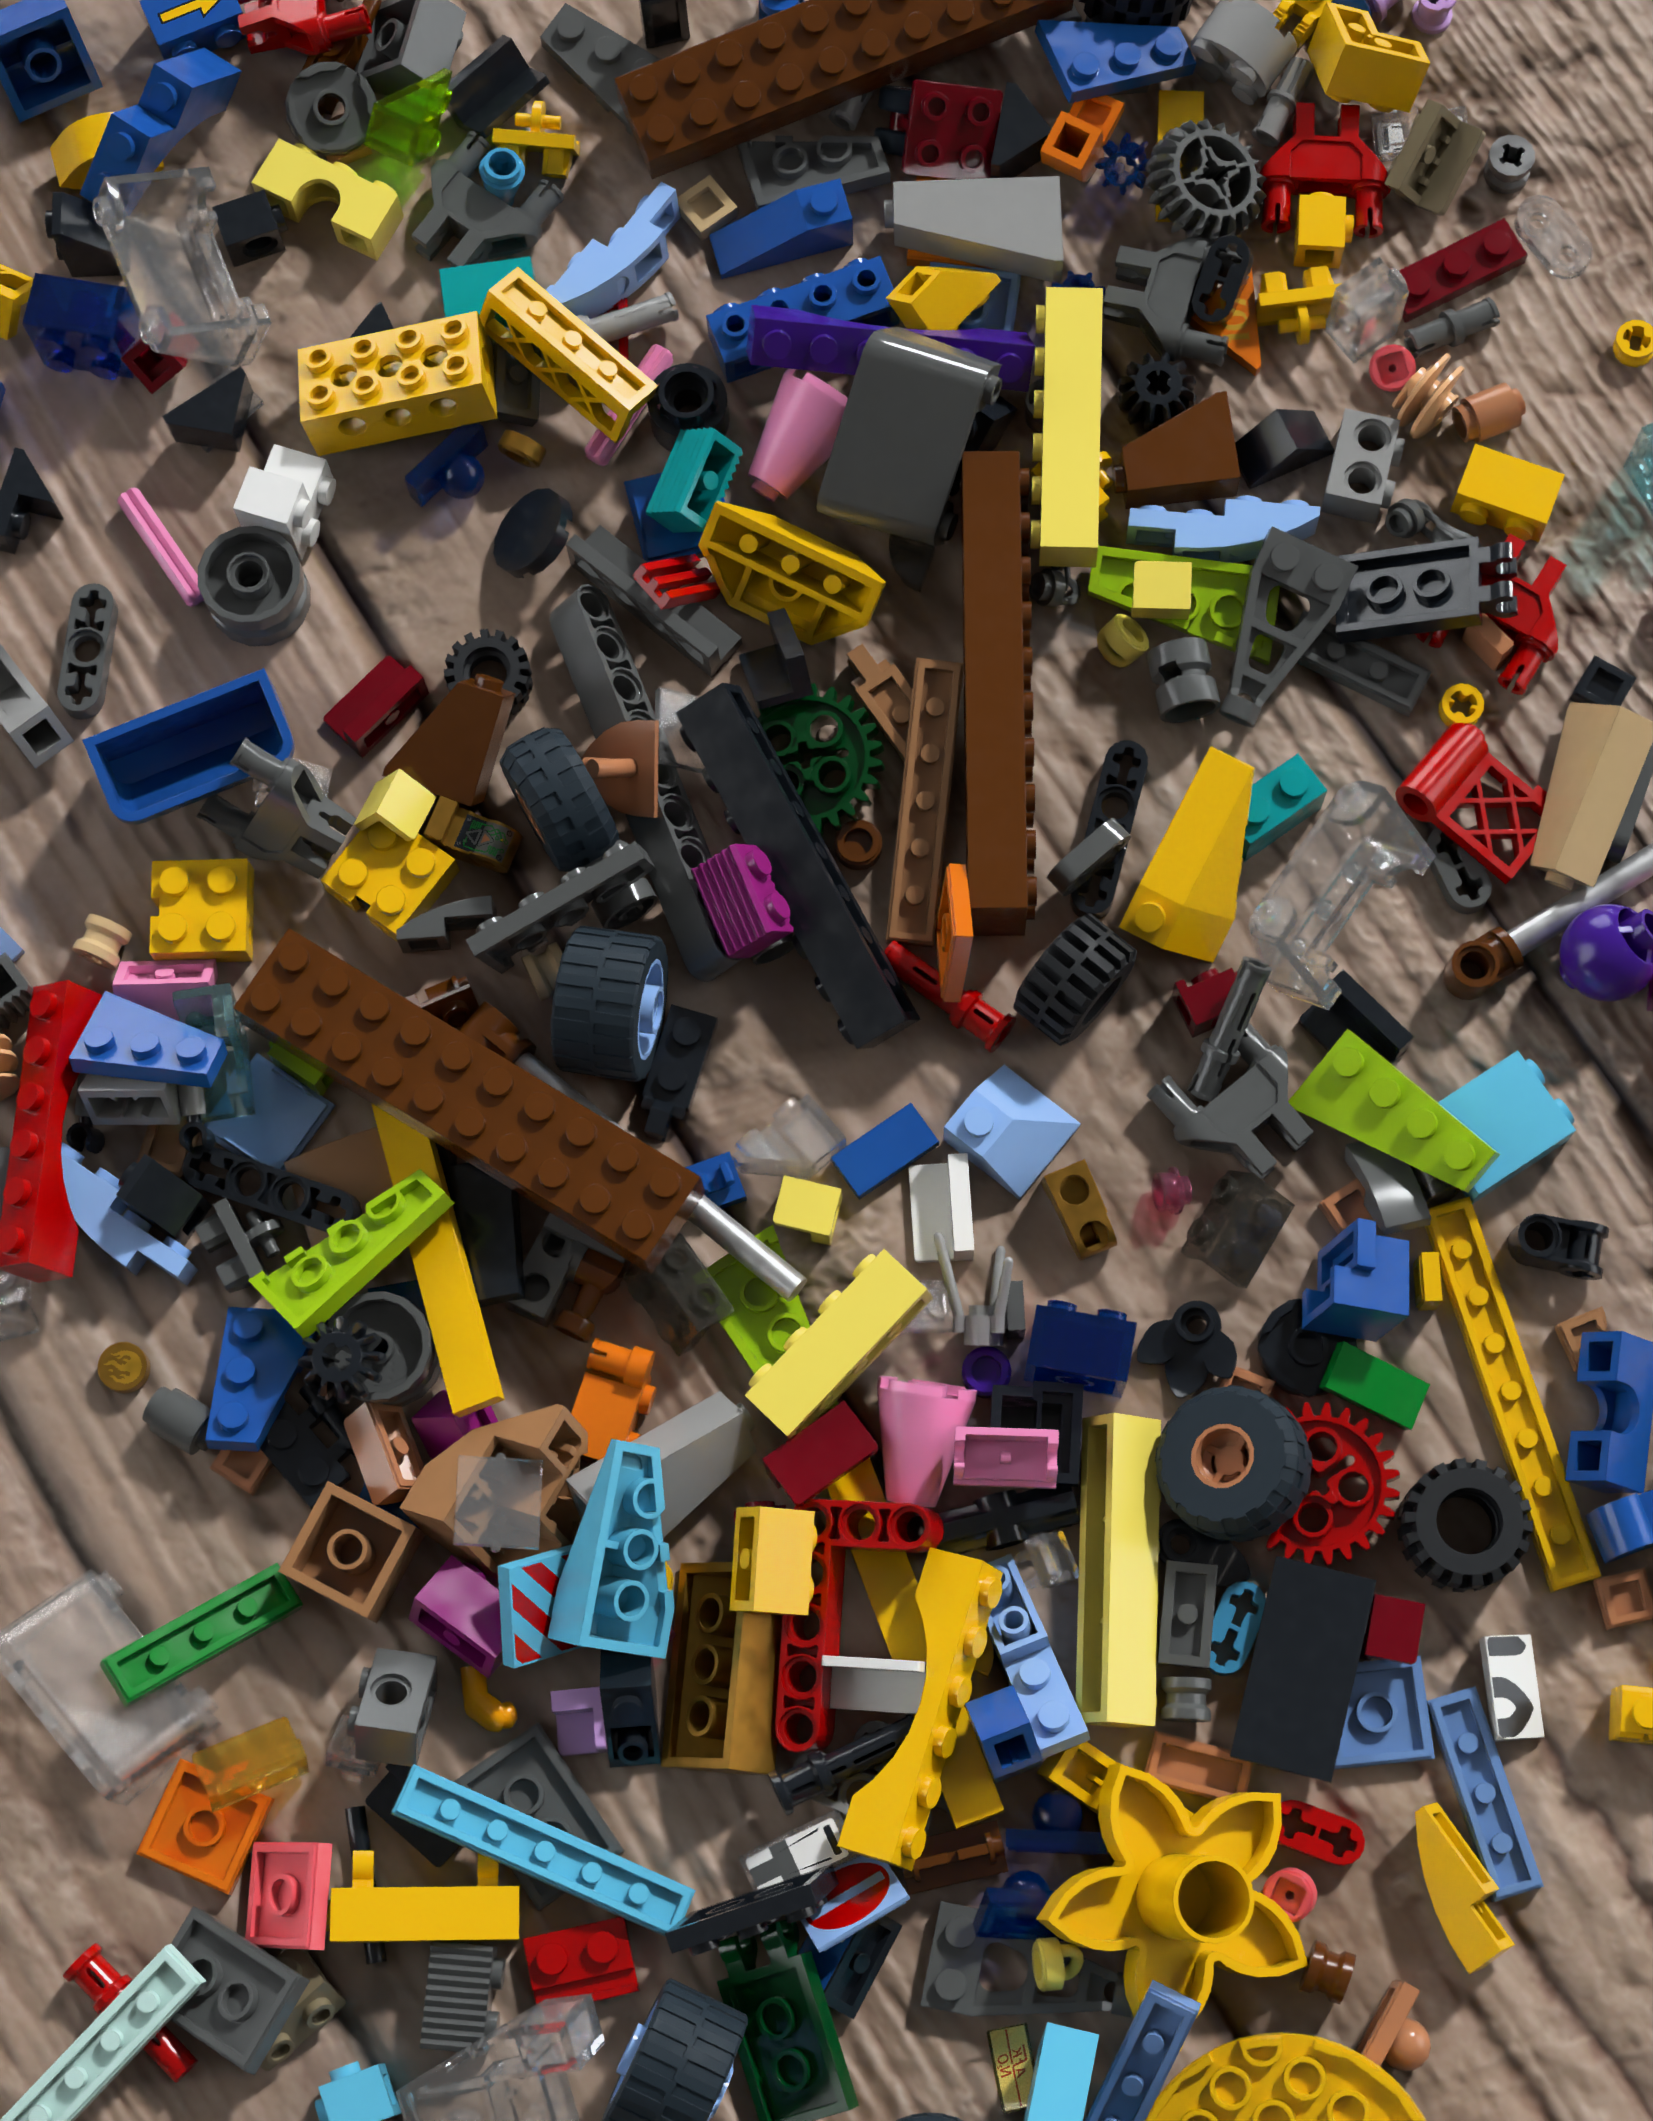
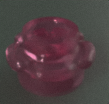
[1152,1166,1192,1215]

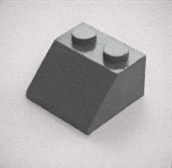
[354,0,467,102]

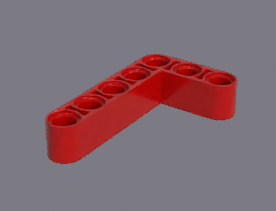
[775,1499,944,1753]

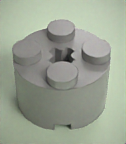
[1190,0,1297,105]

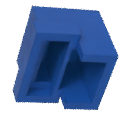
[1302,1218,1409,1342]

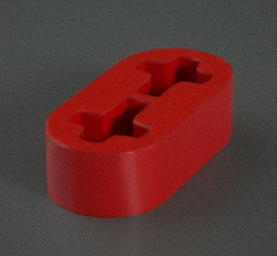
[1278,1799,1365,1866]

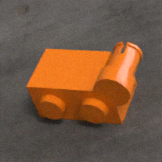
[571,1337,657,1464]

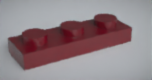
[1382,218,1528,323]

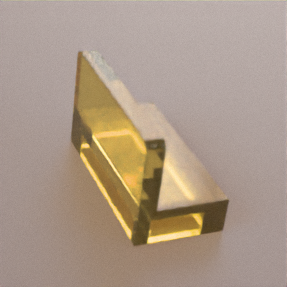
[192,1717,309,1812]

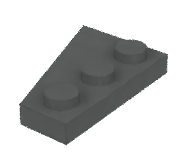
[736,135,891,210]

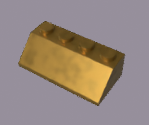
[661,1562,783,1775]

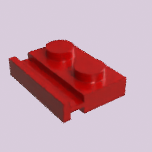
[523,1917,640,2014]

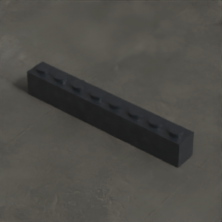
[676,683,921,1049]

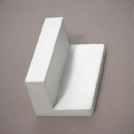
[909,1153,974,1263]
[821,1655,926,1714]

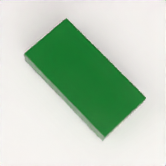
[1319,1341,1430,1430]

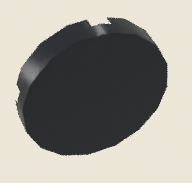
[493,488,573,578]
[1257,1298,1358,1398]

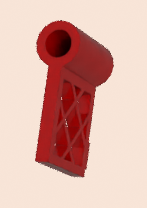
[1395,723,1547,884]

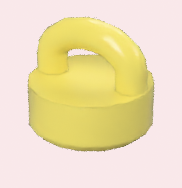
[1097,614,1149,668]
[1032,1937,1084,1992]

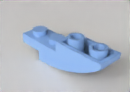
[546,182,681,319]
[1126,495,1320,563]
[61,1142,198,1286]
[986,1554,1090,1759]

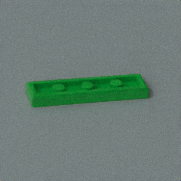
[99,1563,303,1708]

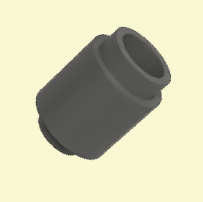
[142,1386,211,1455]

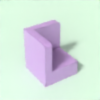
[550,1687,608,1756]

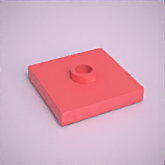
[245,1842,333,1950]

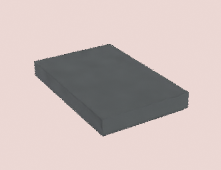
[454,1723,625,1911]
[170,1906,310,2075]

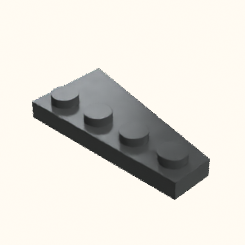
[540,3,661,139]
[466,841,655,974]

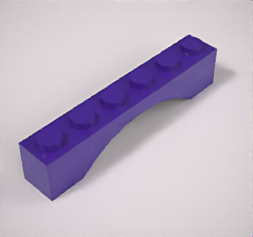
[746,305,1035,392]

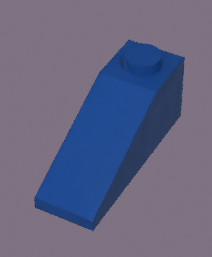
[709,178,853,279]

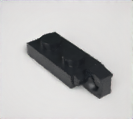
[641,1004,718,1142]

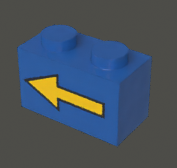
[139,0,250,60]

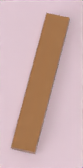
[885,658,964,948]

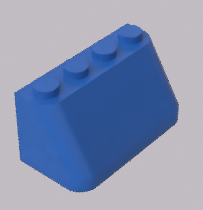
[82,668,295,825]

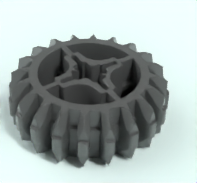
[1144,118,1267,242]

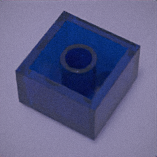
[22,273,145,380]
[1023,1300,1137,1398]

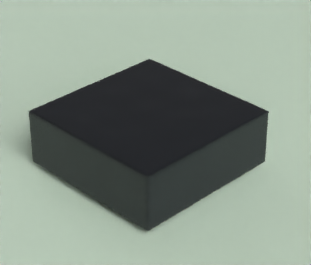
[1569,655,1636,706]

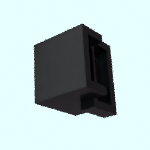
[989,1380,1084,1487]

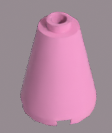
[748,368,848,502]
[877,1376,977,1516]

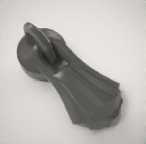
[1385,499,1473,542]
[1029,566,1081,608]

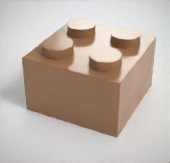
[278,1481,425,1623]

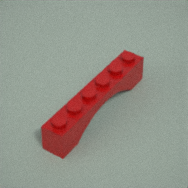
[0,980,102,1283]

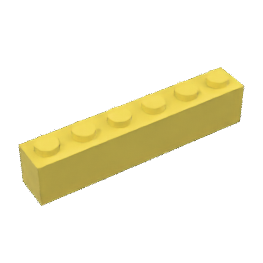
[1030,287,1103,567]
[1075,1413,1161,1728]

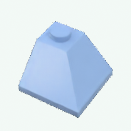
[943,1064,1081,1200]

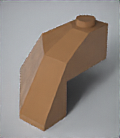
[399,1404,588,1580]

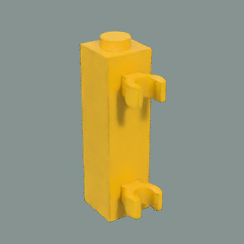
[326,1851,519,1943]

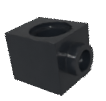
[212,190,288,267]

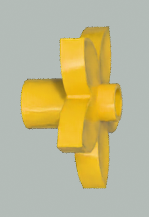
[1036,1764,1308,2018]

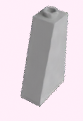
[884,176,1063,282]
[566,1391,756,1538]

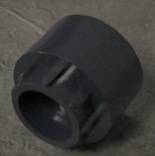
[647,363,730,452]

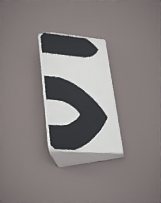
[1479,1634,1544,1742]

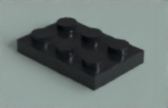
[665,1864,839,1956]

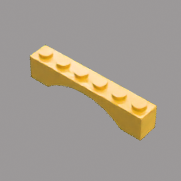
[837,1547,1003,1871]

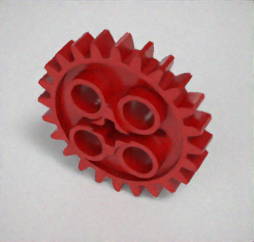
[1266,1402,1400,1568]

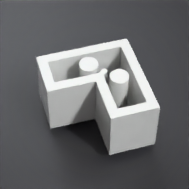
[233,444,336,561]

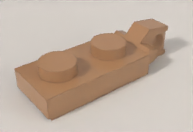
[846,644,912,762]

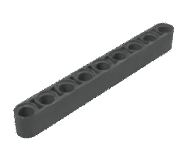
[549,584,743,982]

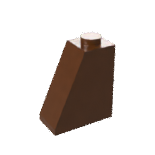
[1112,391,1240,509]
[382,674,516,806]

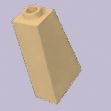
[1530,702,1653,891]

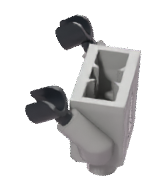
[66,1073,216,1154]

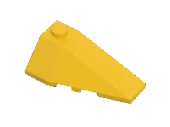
[1119,746,1255,963]

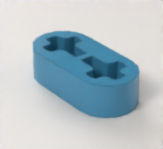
[1207,1581,1266,1676]

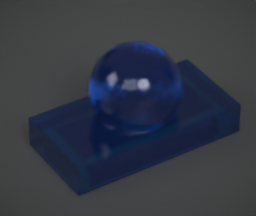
[404,422,488,507]
[1004,1790,1108,1855]
[973,1869,1064,1941]

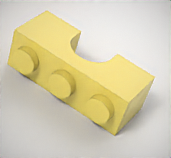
[251,139,404,261]

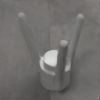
[934,1232,1013,1346]

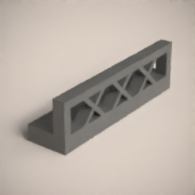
[566,525,743,678]

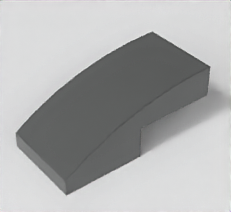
[396,895,497,953]
[1344,1141,1431,1235]

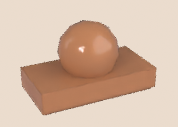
[1355,1979,1431,2071]

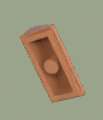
[344,1402,424,1506]

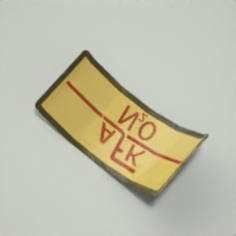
[986,2023,1035,2114]

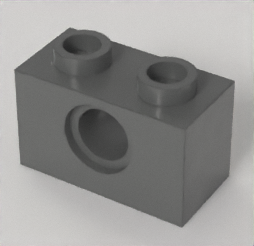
[347,1648,437,1767]

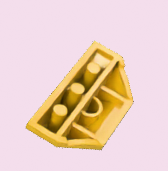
[698,501,886,645]

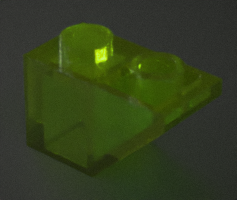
[364,68,452,167]

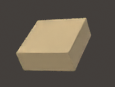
[677,175,738,241]

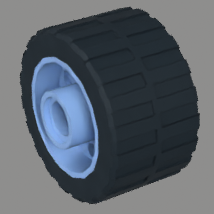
[551,926,668,1082]
[601,1978,748,2121]

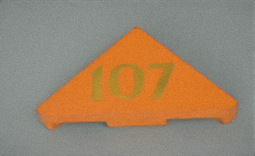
[1190,268,1261,376]

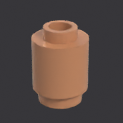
[1452,382,1526,443]

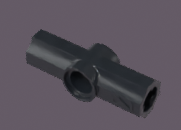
[923,1486,1080,1555]

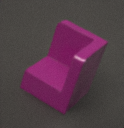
[411,1390,498,1459]

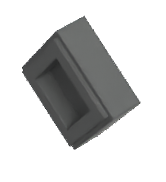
[1004,1280,1026,1339]

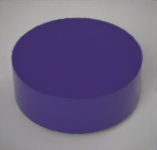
[961,1346,1012,1398]

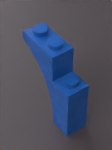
[80,47,242,218]

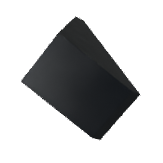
[990,82,1051,178]
[162,366,253,452]
[1235,409,1334,490]

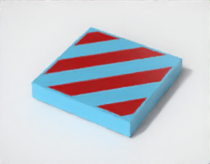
[498,1544,583,1669]

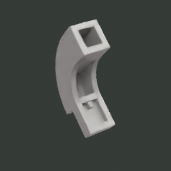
[0,643,74,769]

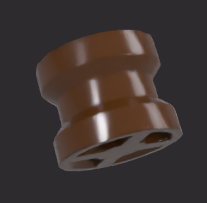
[1299,1940,1356,2005]

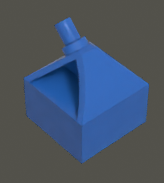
[0,0,103,122]

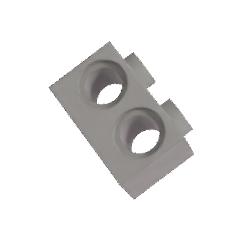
[1320,408,1405,524]

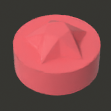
[1369,344,1416,392]
[1262,1867,1317,1922]

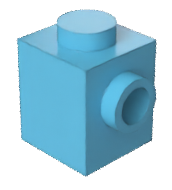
[315,2061,402,2121]

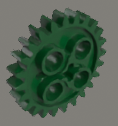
[758,683,885,837]

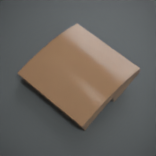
[284,1127,393,1247]

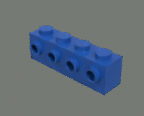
[706,256,900,383]

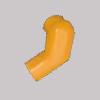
[460,1666,517,1732]

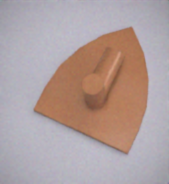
[581,720,659,818]

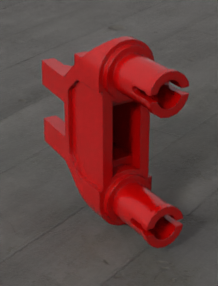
[238,0,372,55]
[1259,102,1391,238]
[1415,533,1567,695]

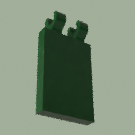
[717,1920,859,2121]

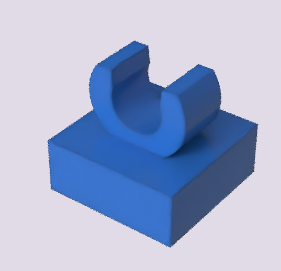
[685,1151,747,1209]

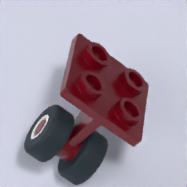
[874,79,1003,180]

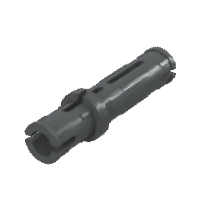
[1187,956,1272,1102]

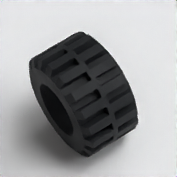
[1013,913,1137,1046]
[1397,1458,1533,1592]

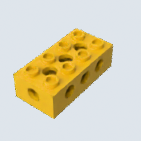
[298,311,497,456]

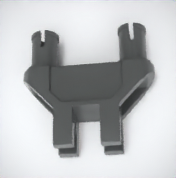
[412,131,564,267]
[1103,236,1253,367]
[196,737,357,879]
[1146,1022,1314,1182]

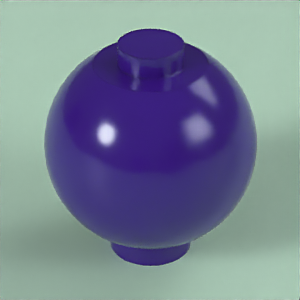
[1559,904,1653,1002]

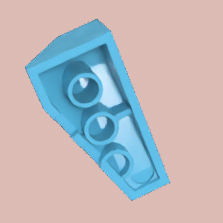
[548,1439,675,1659]

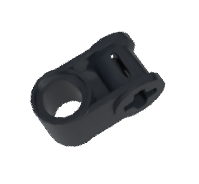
[1508,1214,1609,1280]

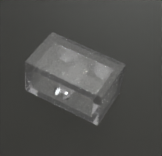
[1325,257,1409,364]

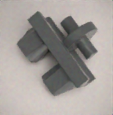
[195,1198,284,1293]

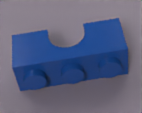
[1565,1331,1653,1493]

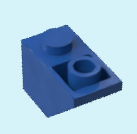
[965,1685,1043,1784]

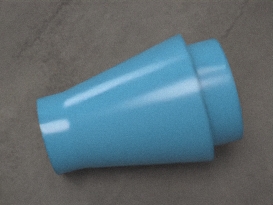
[479,148,525,207]

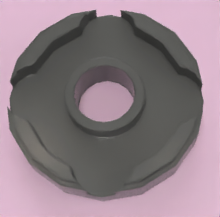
[285,61,377,156]

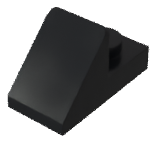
[0,448,64,554]

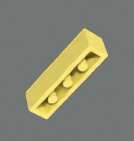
[745,1249,933,1438]

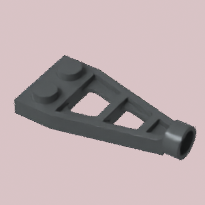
[1219,526,1358,728]
[920,1901,1132,2018]

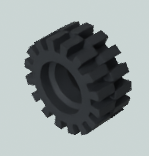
[444,629,533,715]

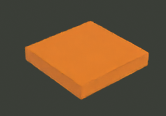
[935,863,973,1002]
[136,1758,275,1895]

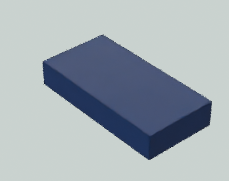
[831,1103,939,1200]

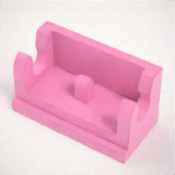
[953,1426,1059,1489]

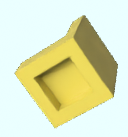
[1131,561,1192,619]
[354,768,437,841]
[773,1175,842,1246]

